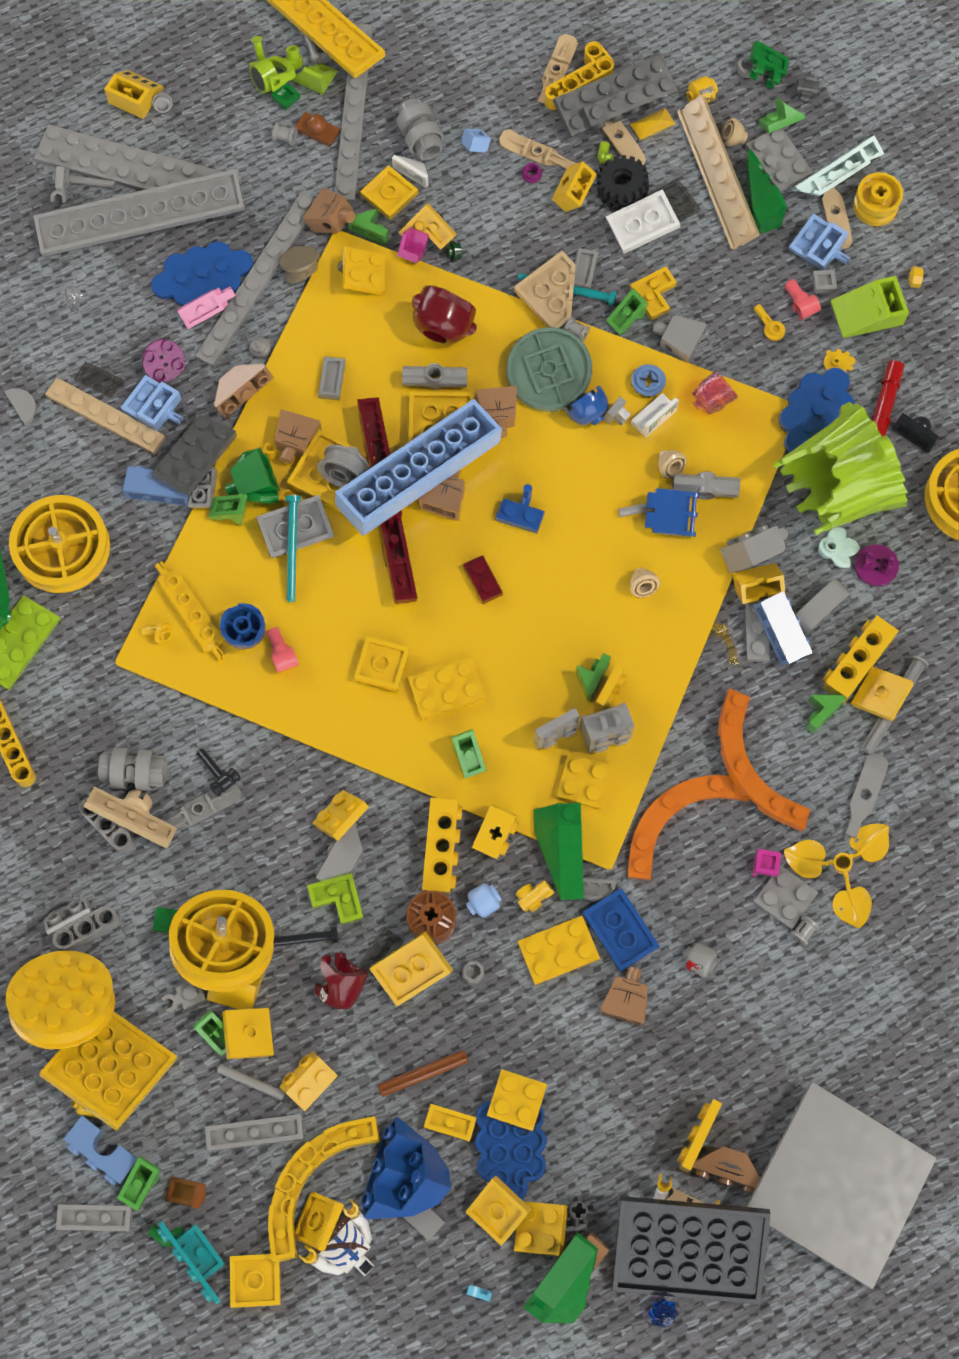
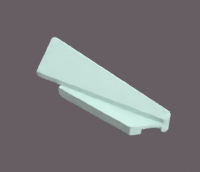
[791,136,884,196]

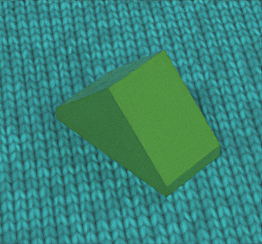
[193,1010,226,1057]

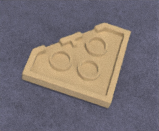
[514,251,576,329]

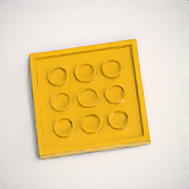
[40,1012,177,1131]

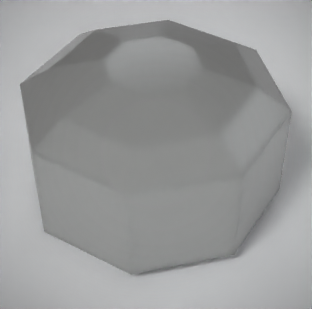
[737,57,754,78]
[462,961,484,984]

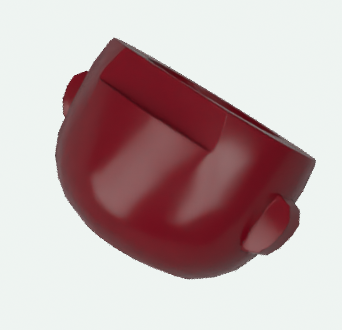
[412,285,477,344]

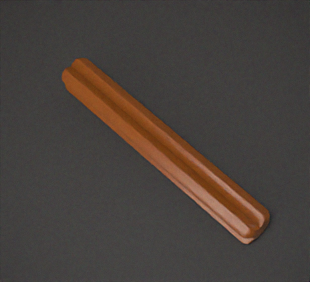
[378,1050,468,1097]

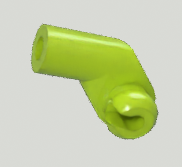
[597,141,613,166]

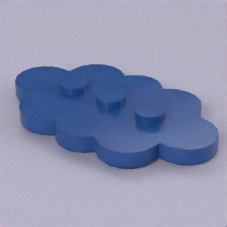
[151,242,253,307]
[778,368,855,453]
[475,1101,547,1200]

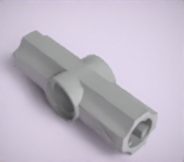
[402,363,467,390]
[672,472,740,500]

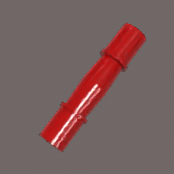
[871,360,905,437]

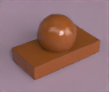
[295,112,341,147]
[165,1176,206,1209]

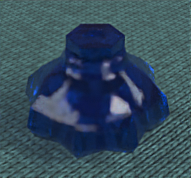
[648,1298,679,1329]

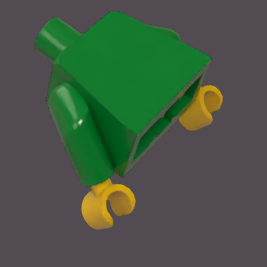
[225,443,292,506]

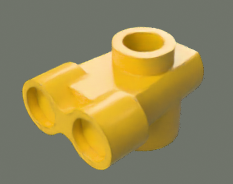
[516,880,555,912]

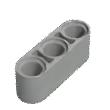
[795,579,851,637]
[79,798,134,854]
[52,906,120,951]

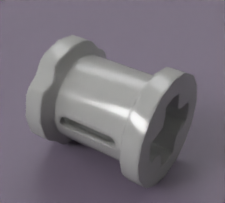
[272,122,298,146]
[563,317,590,342]
[789,915,820,947]

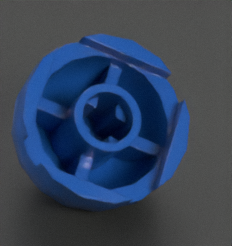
[564,385,608,426]
[220,603,266,650]

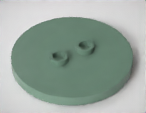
[507,327,592,412]

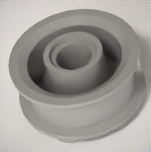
[317,444,369,488]

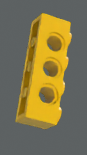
[822,615,899,703]
[422,798,463,894]

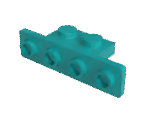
[157,1220,225,1305]

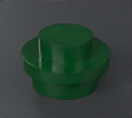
[446,241,462,262]

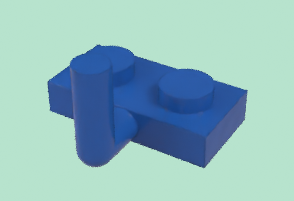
[496,484,545,534]

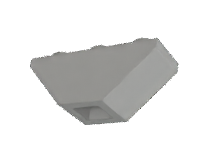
[315,823,364,882]

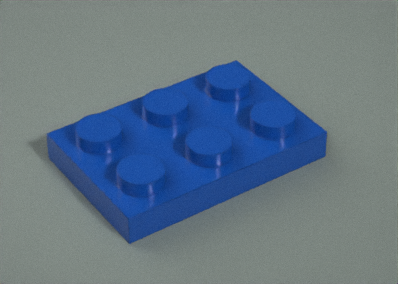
[582,888,660,973]

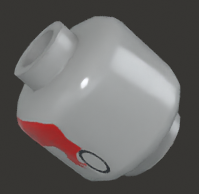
[683,943,720,978]

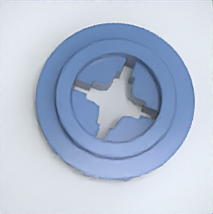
[632,365,666,397]

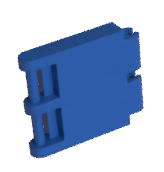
[645,488,700,537]

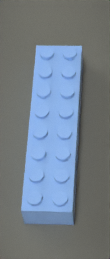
[335,399,502,536]

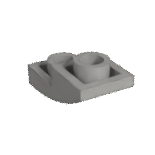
[188,467,217,508]

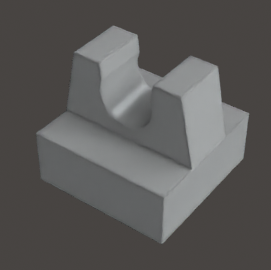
[812,270,837,296]
[603,397,631,425]

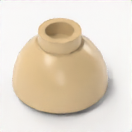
[720,118,748,147]
[658,450,687,479]
[629,568,660,597]

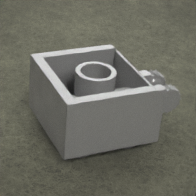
[720,525,788,573]
[580,702,635,753]

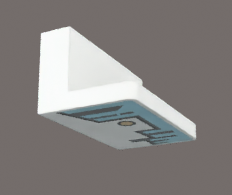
[631,393,679,437]

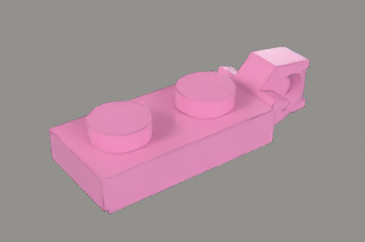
[177,286,235,329]

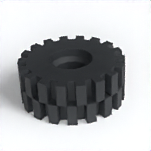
[596,155,649,210]

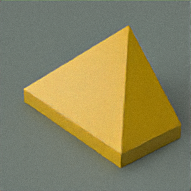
[630,108,675,140]

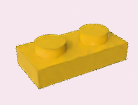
[424,1104,476,1142]

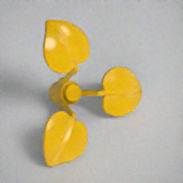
[784,824,889,928]

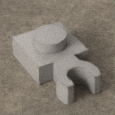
[161,982,207,1013]

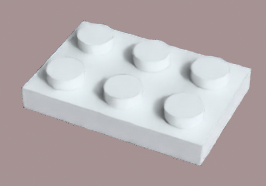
[606,189,680,254]

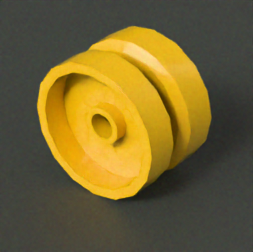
[853,172,903,226]

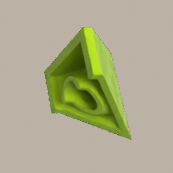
[292,63,338,95]

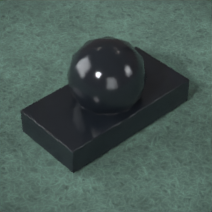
[893,413,939,453]

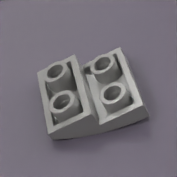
[43,896,92,935]

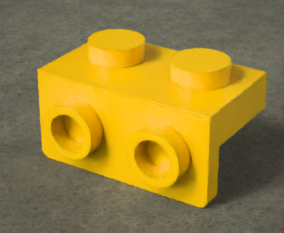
[279,1052,338,1111]

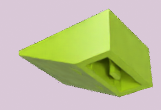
[830,276,909,338]

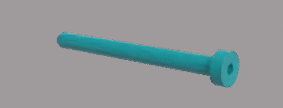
[517,273,617,306]
[285,495,301,602]

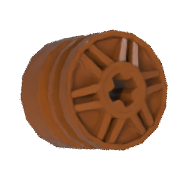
[407,891,456,945]

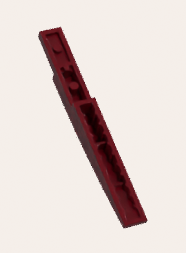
[357,397,418,604]

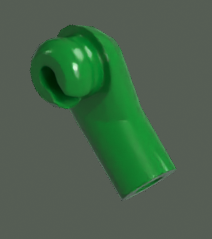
[148,1224,185,1247]

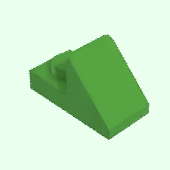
[759,97,805,133]
[348,209,389,246]
[606,288,649,335]
[208,494,248,526]
[576,653,611,702]
[806,695,846,734]
[451,729,487,779]
[117,1156,161,1211]

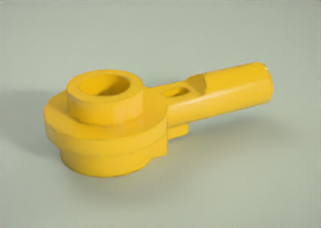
[754,304,785,341]

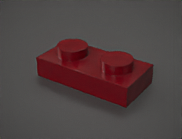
[463,555,503,604]

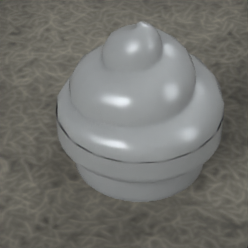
[152,92,173,113]
[250,337,271,358]

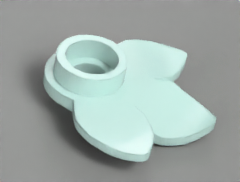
[818,527,860,568]

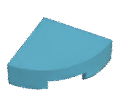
[467,1285,492,1302]

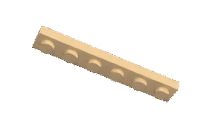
[45,378,166,455]

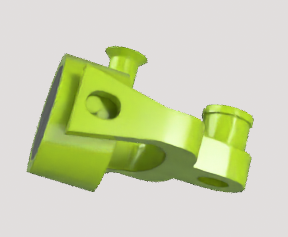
[249,36,304,94]

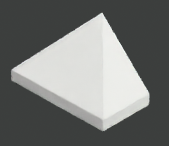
[392,155,429,188]

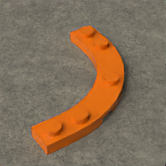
[718,689,810,832]
[627,775,750,880]

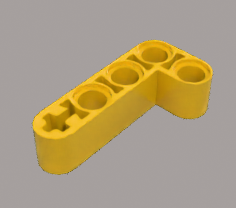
[544,41,614,110]

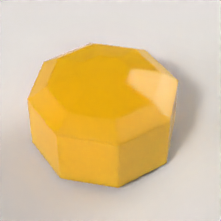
[908,266,924,288]

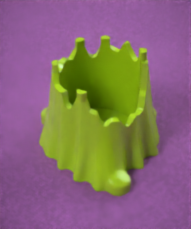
[772,402,908,535]

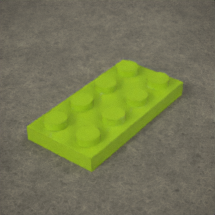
[0,595,61,691]

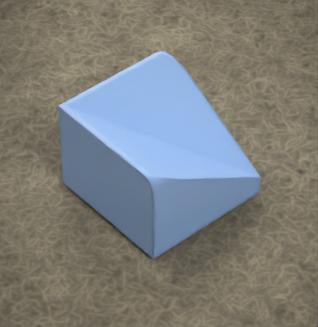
[461,128,491,153]

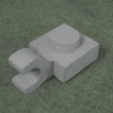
[50,166,70,203]

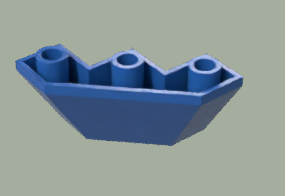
[361,1117,451,1219]

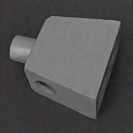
[653,315,707,363]

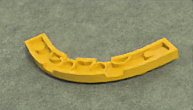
[268,1116,380,1263]

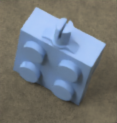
[789,213,850,270]
[121,375,184,431]

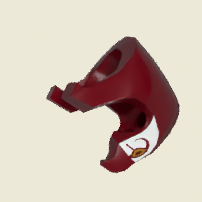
[314,952,368,1010]

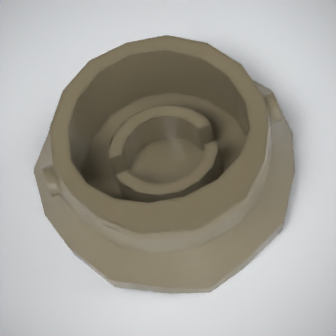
[279,246,319,284]

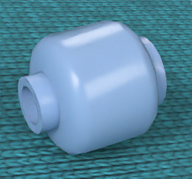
[466,883,502,918]

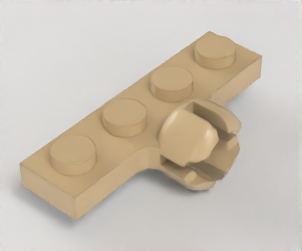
[84,786,177,849]

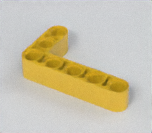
[0,697,36,787]

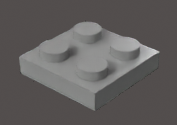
[534,708,580,750]
[753,865,818,930]

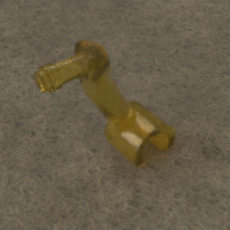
[712,623,739,665]

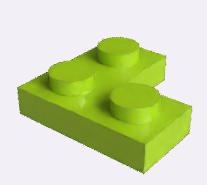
[307,873,364,925]

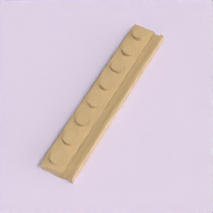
[677,95,760,250]

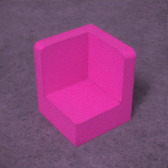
[397,227,429,263]
[752,849,781,877]

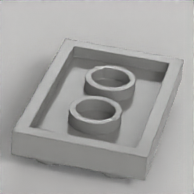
[745,128,813,192]
[257,495,334,559]

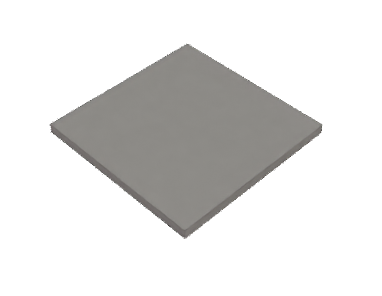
[746,1082,936,1289]

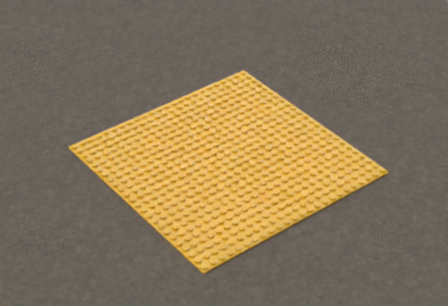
[115,231,788,870]

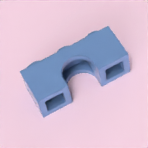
[64,1116,138,1186]

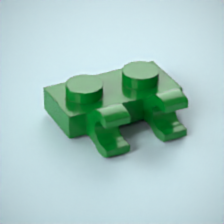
[749,40,789,89]

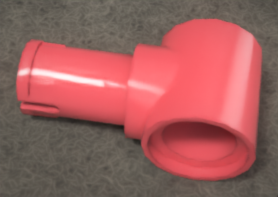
[784,279,821,320]
[267,627,299,673]

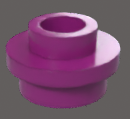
[522,163,542,183]

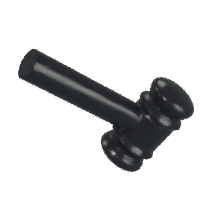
[197,749,241,797]

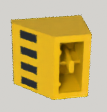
[104,70,164,119]

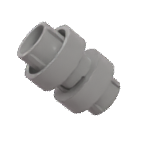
[396,99,444,160]
[98,747,167,791]

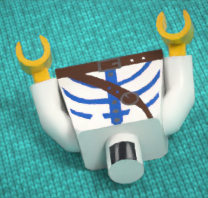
[299,1199,375,1277]

